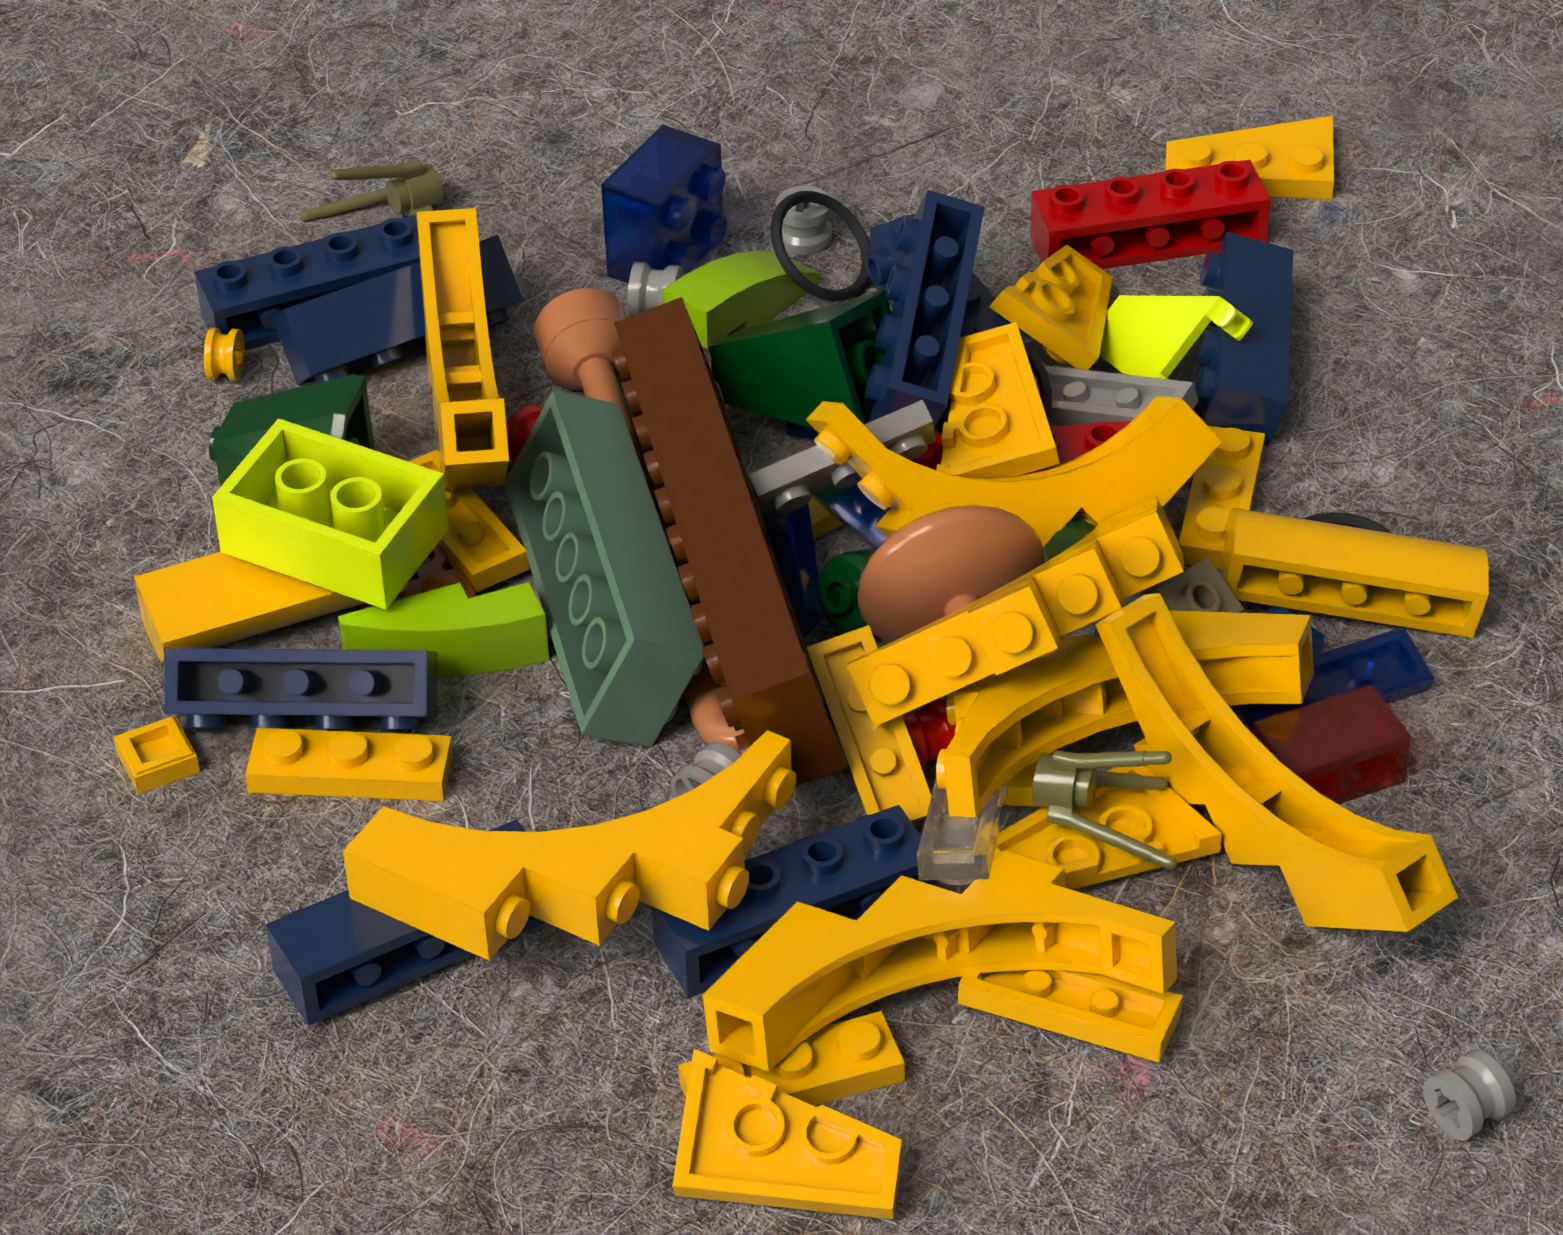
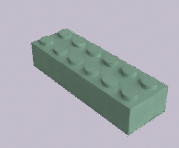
[504,390,705,747]

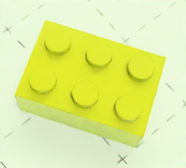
[212,418,449,610]

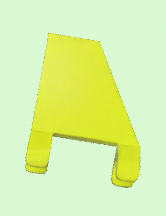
[1099,295,1253,379]

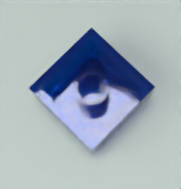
[601,124,727,284]

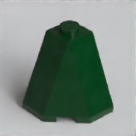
[708,290,891,429]
[209,374,375,487]

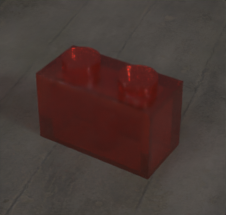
[1253,684,1411,804]

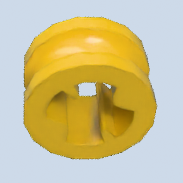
[204,327,245,381]

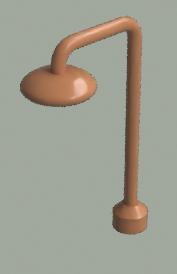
[534,288,1045,754]

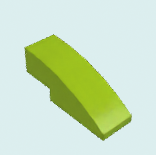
[662,250,821,349]
[338,582,549,677]

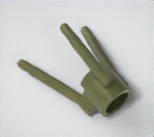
[300,160,443,221]
[1032,750,1177,870]

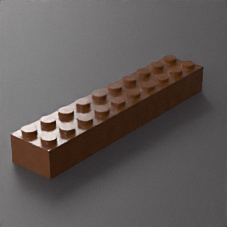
[611,297,847,787]

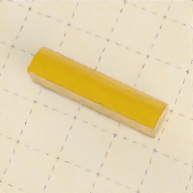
[1223,508,1489,638]
[134,552,408,663]

